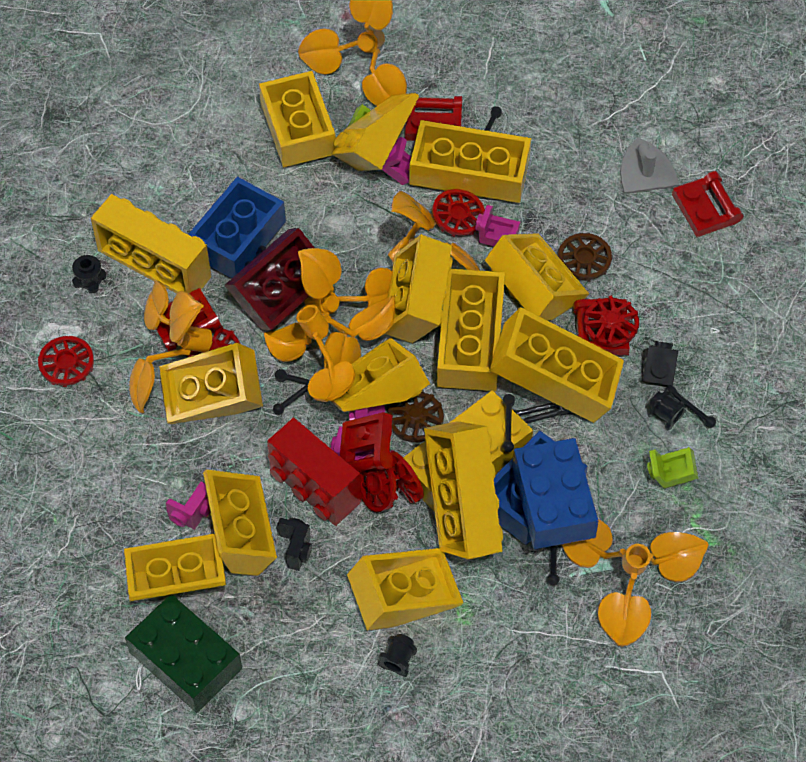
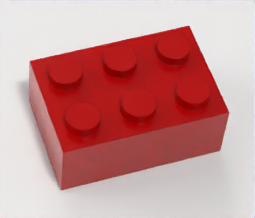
[267,417,362,526]

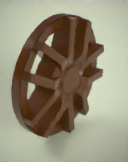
[558,233,612,282]
[388,392,444,442]

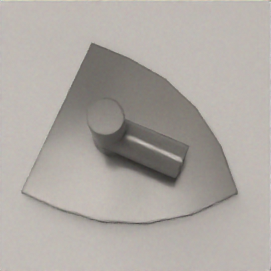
[620,137,680,194]

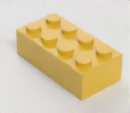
[409,120,532,203]
[91,194,211,294]
[437,269,505,391]
[489,307,624,423]
[403,390,533,512]
[424,421,503,559]

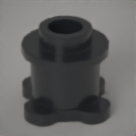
[72,255,106,293]
[649,390,689,430]
[378,634,418,677]

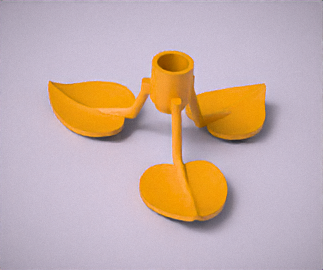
[298,0,407,106]
[388,191,480,271]
[298,248,392,369]
[129,281,212,413]
[264,296,396,402]
[561,519,709,647]

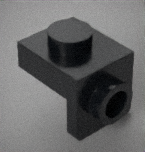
[643,341,679,386]
[278,518,312,571]

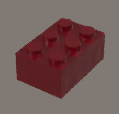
[224,228,315,330]

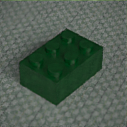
[125,594,242,713]

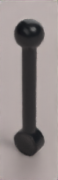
[484,106,502,131]
[275,369,309,385]
[273,384,308,415]
[665,385,716,428]
[502,394,515,452]
[512,402,560,416]
[523,406,571,424]
[547,545,560,586]

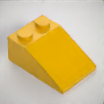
[332,93,419,171]
[331,338,430,412]
[159,343,263,424]
[347,548,463,630]

